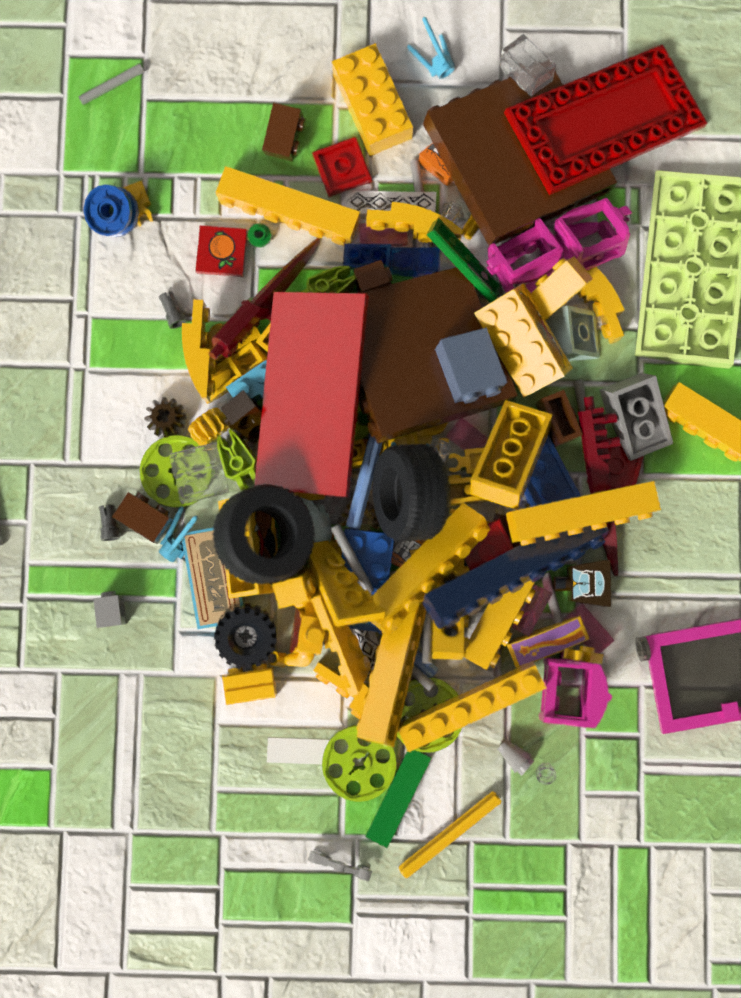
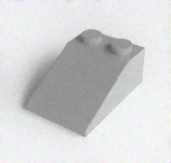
[599,373,673,461]

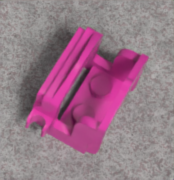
[554,198,632,271]
[486,218,563,293]
[539,648,612,728]

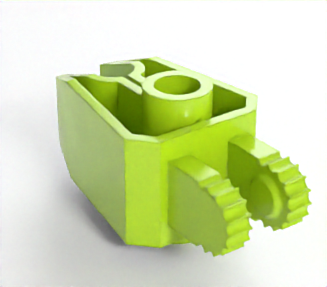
[301,266,356,293]
[217,429,257,491]

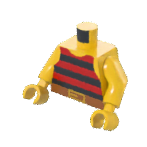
[270,600,325,668]

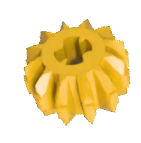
[188,407,229,446]

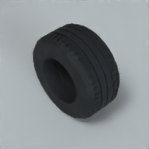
[373,444,450,542]
[212,484,315,584]

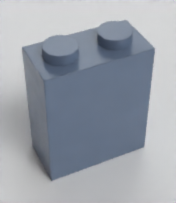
[435,328,507,404]

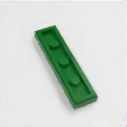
[427,218,502,303]
[365,750,432,848]

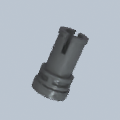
[159,291,187,329]
[99,505,120,541]

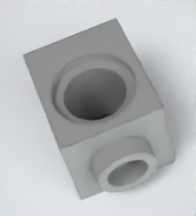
[93,591,127,628]

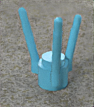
[407,17,455,79]
[158,506,198,562]

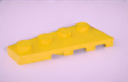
[307,541,386,627]
[311,588,371,696]

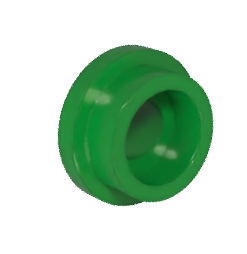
[248,224,271,248]

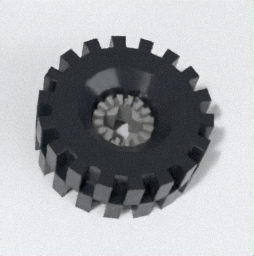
[214,603,277,669]

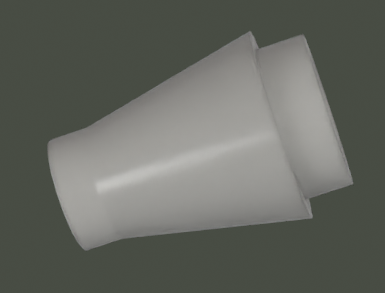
[497,739,534,776]

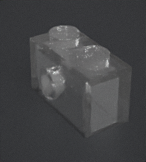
[499,34,556,96]

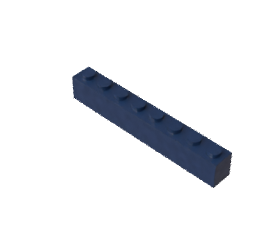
[423,526,609,629]

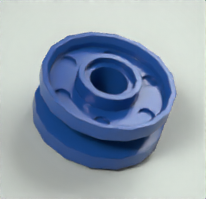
[83,184,139,237]

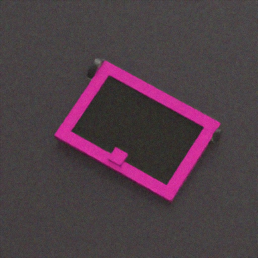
[635,618,741,734]

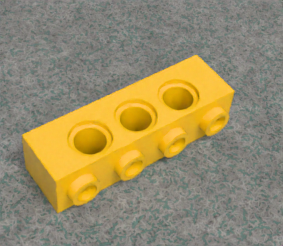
[432,559,469,660]

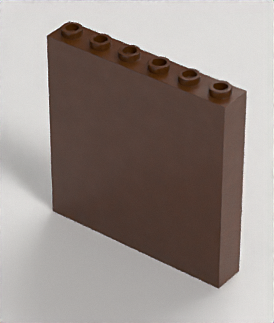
[423,61,618,247]
[358,267,517,444]

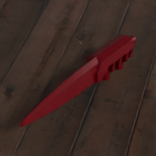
[209,238,320,360]
[578,396,621,576]

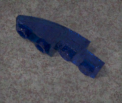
[343,244,441,277]

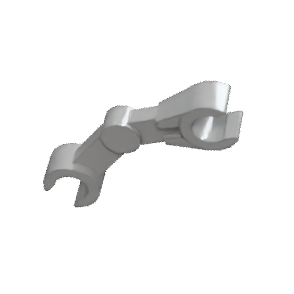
[308,849,372,881]

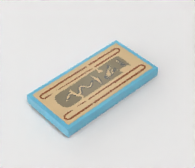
[182,528,244,629]

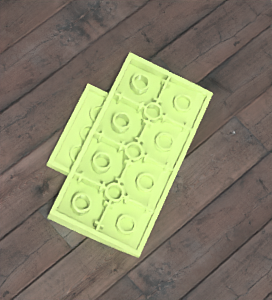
[635,170,741,369]

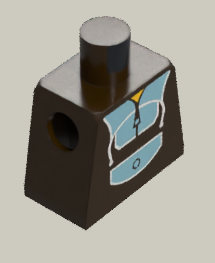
[553,560,611,607]

